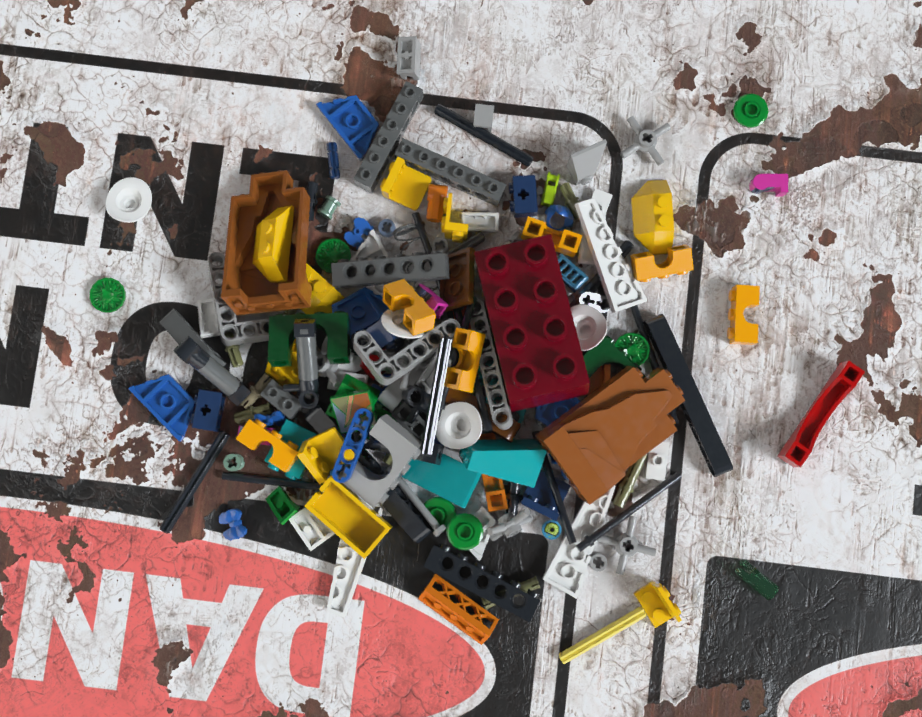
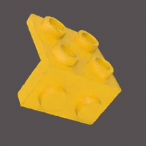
[380,157,431,211]
[441,193,468,243]

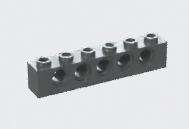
[353,81,424,193]
[395,138,506,207]
[331,250,450,289]

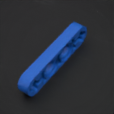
[332,408,374,483]

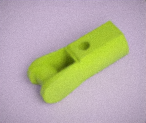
[540,171,560,207]

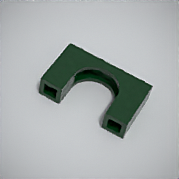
[268,311,351,367]
[582,335,645,379]

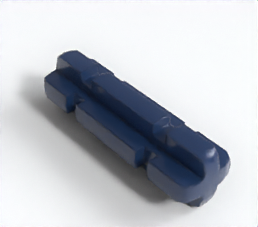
[327,142,340,179]

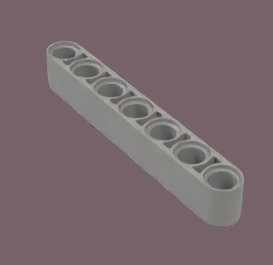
[470,299,513,430]

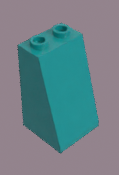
[459,439,547,488]
[402,454,482,509]

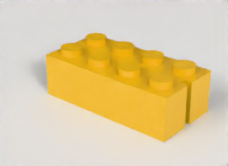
[305,475,393,559]

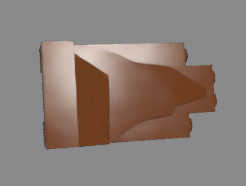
[221,170,312,315]
[535,366,685,505]

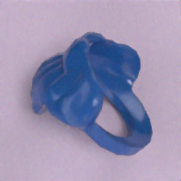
[545,204,574,231]

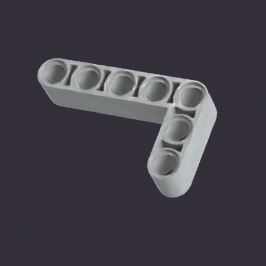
[208,252,269,346]
[353,319,460,385]

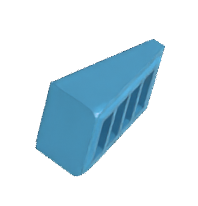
[557,253,589,293]

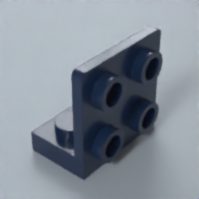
[519,470,571,521]

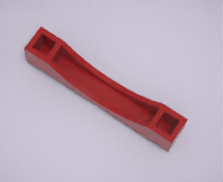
[777,361,865,468]

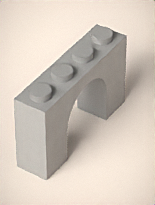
[339,414,422,508]

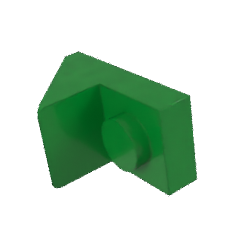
[266,486,300,525]

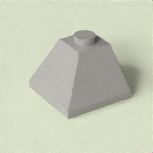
[566,139,607,185]

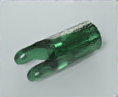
[735,560,779,600]

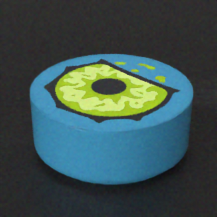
[542,519,562,540]

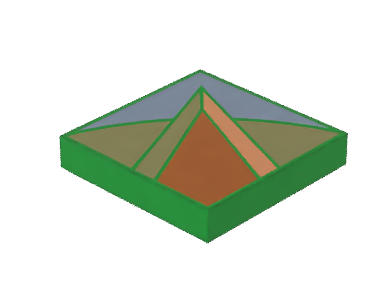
[330,389,378,434]

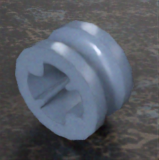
[378,219,396,237]

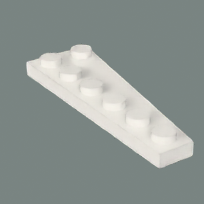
[575,198,647,313]
[542,485,616,599]
[327,494,384,618]

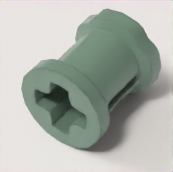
[317,195,341,220]
[223,454,245,471]

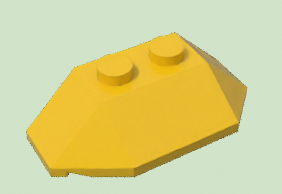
[631,180,674,255]
[253,205,294,283]
[300,263,345,314]

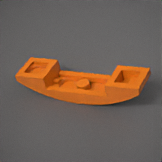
[478,432,508,512]

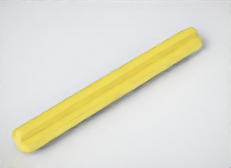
[559,607,646,664]

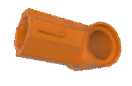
[426,184,448,223]

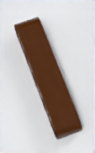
[445,388,521,443]

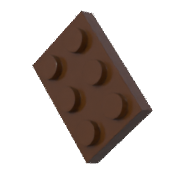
[439,247,475,313]

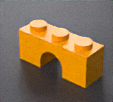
[521,216,583,258]
[630,244,694,282]
[382,279,436,336]
[727,285,760,345]
[444,327,486,393]
[236,419,299,472]

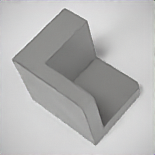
[473,104,494,133]

